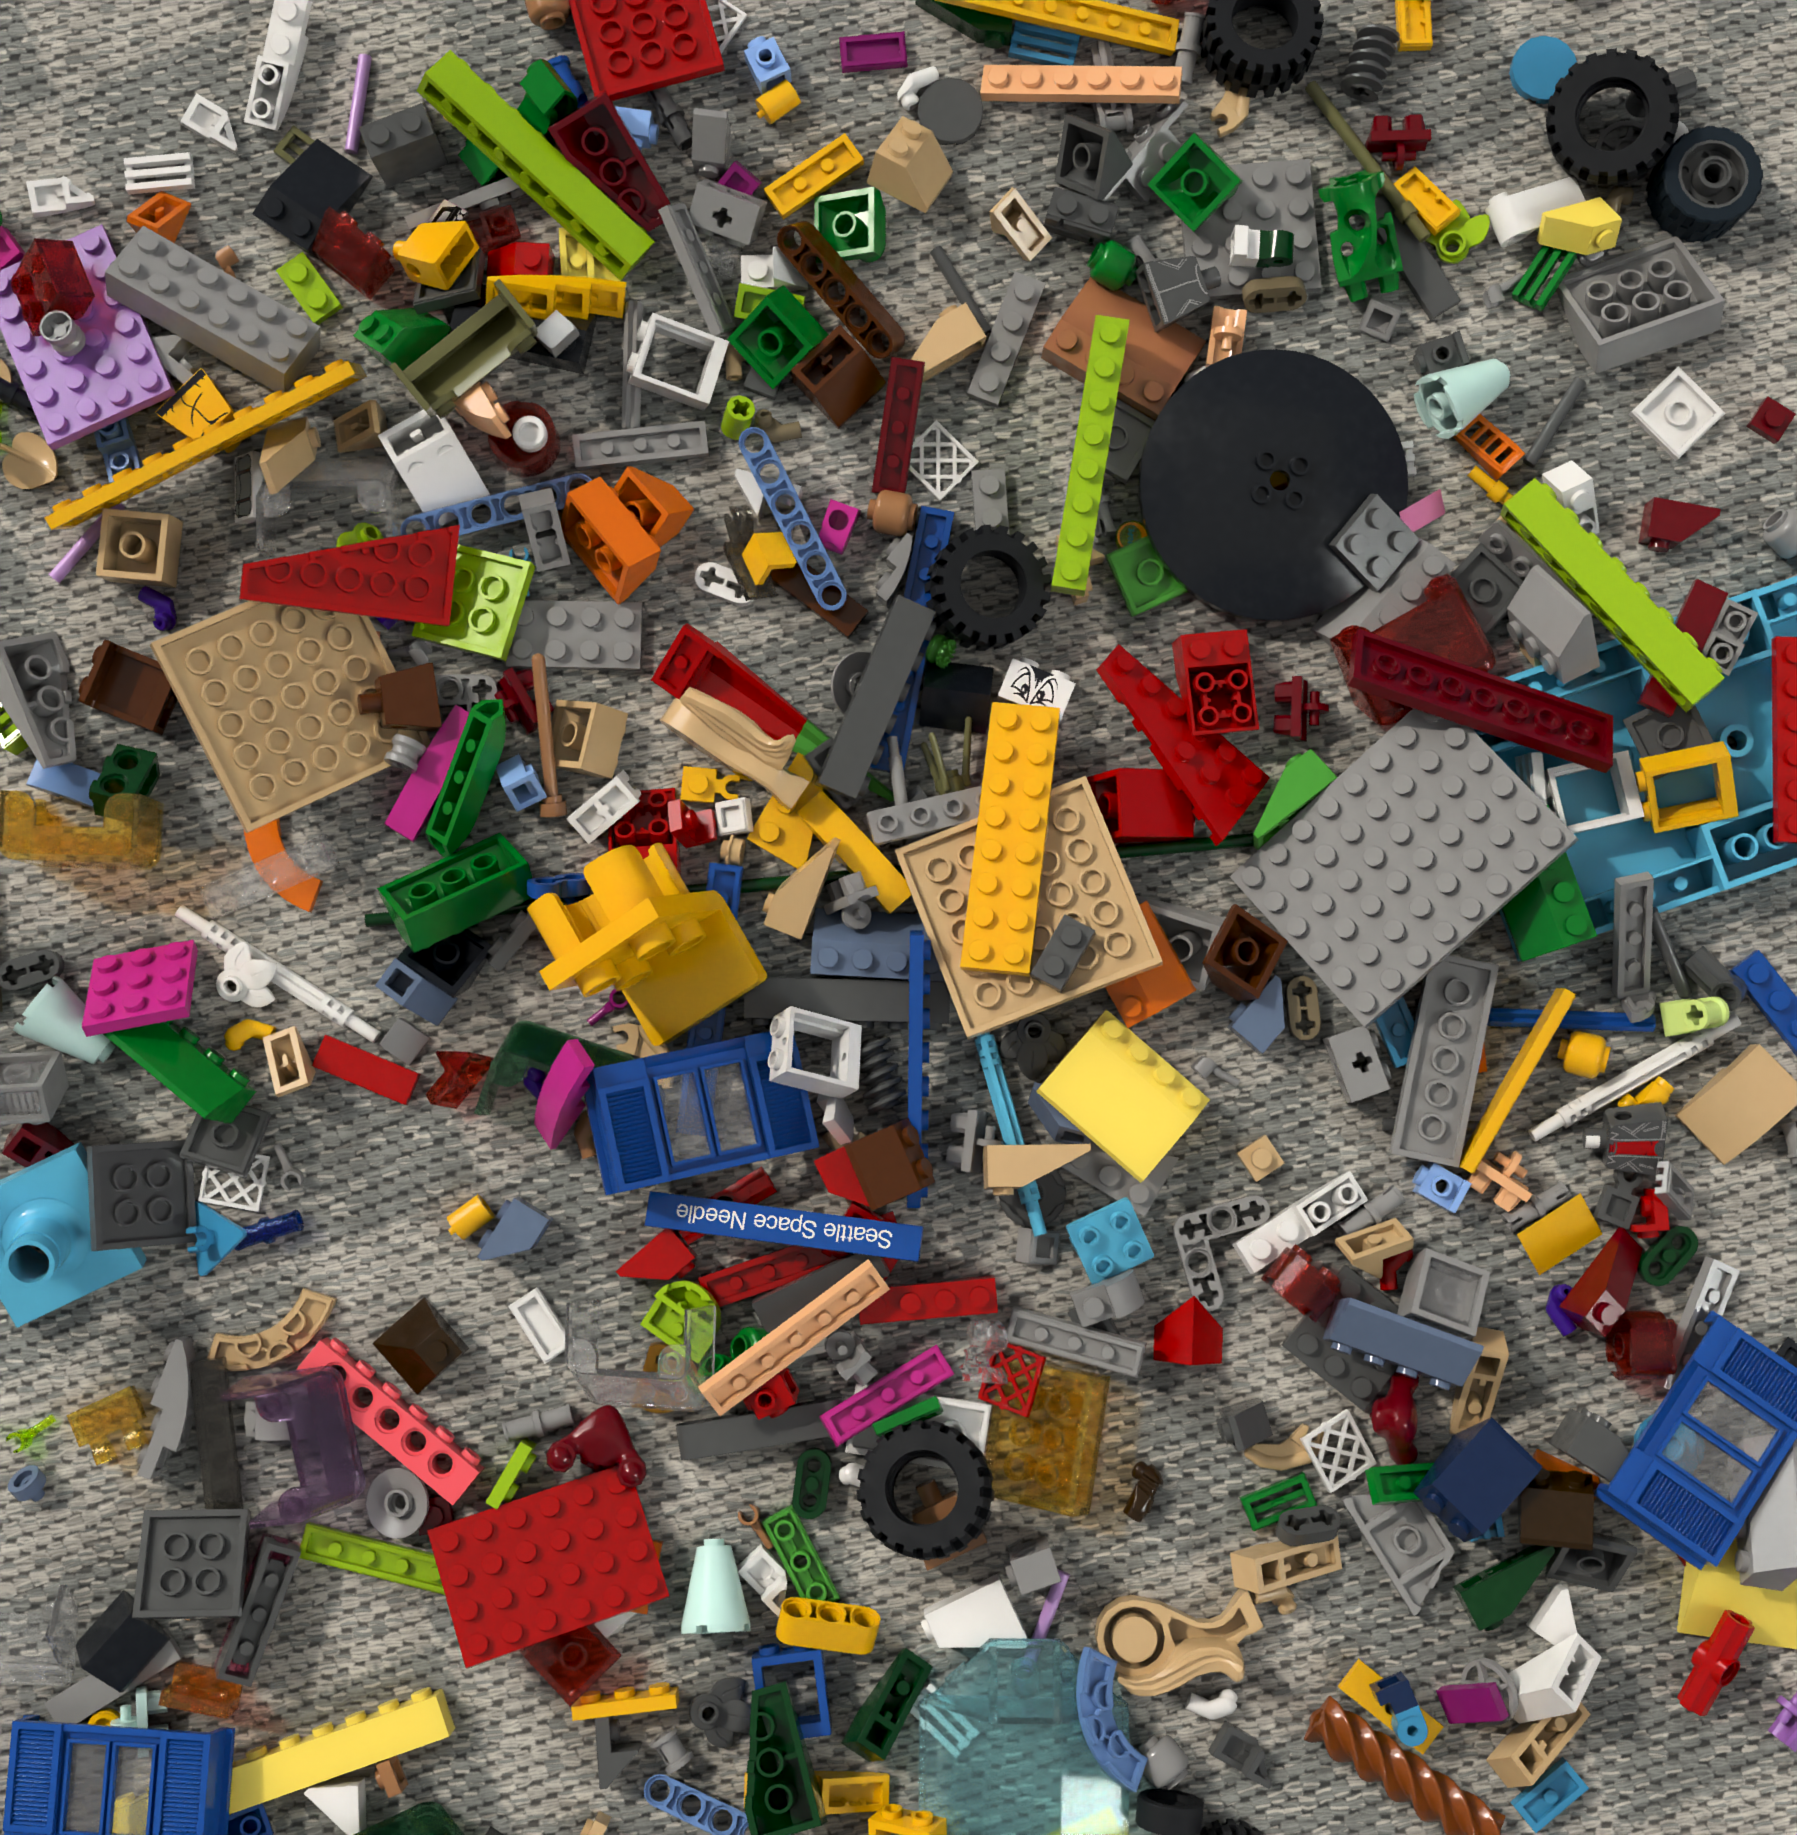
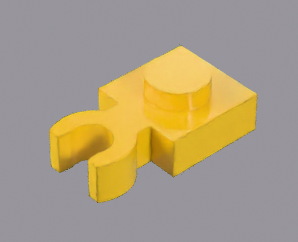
[680,766,741,804]

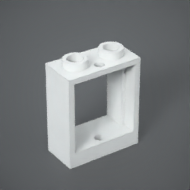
[626,313,729,411]
[1544,750,1645,834]
[768,1006,862,1099]

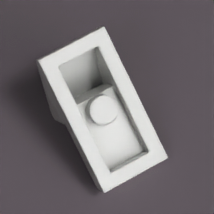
[741,246,808,290]
[735,468,802,523]

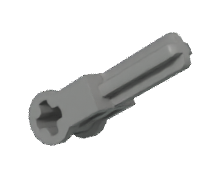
[1091,40,1133,133]

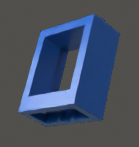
[751,1643,832,1738]

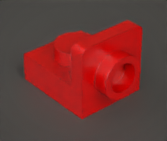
[667,799,717,849]
[1627,1188,1670,1238]

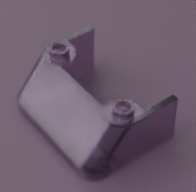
[220,1366,366,1529]

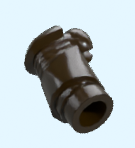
[1123,1461,1163,1522]

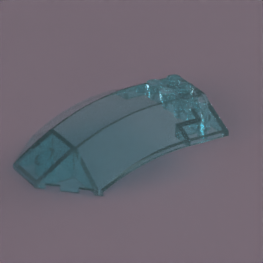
[919,1638,1129,1835]

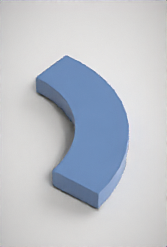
[1076,1647,1148,1793]

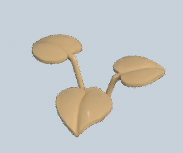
[0,358,58,489]

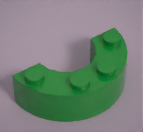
[458,59,578,186]

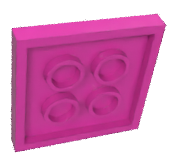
[82,940,198,1037]

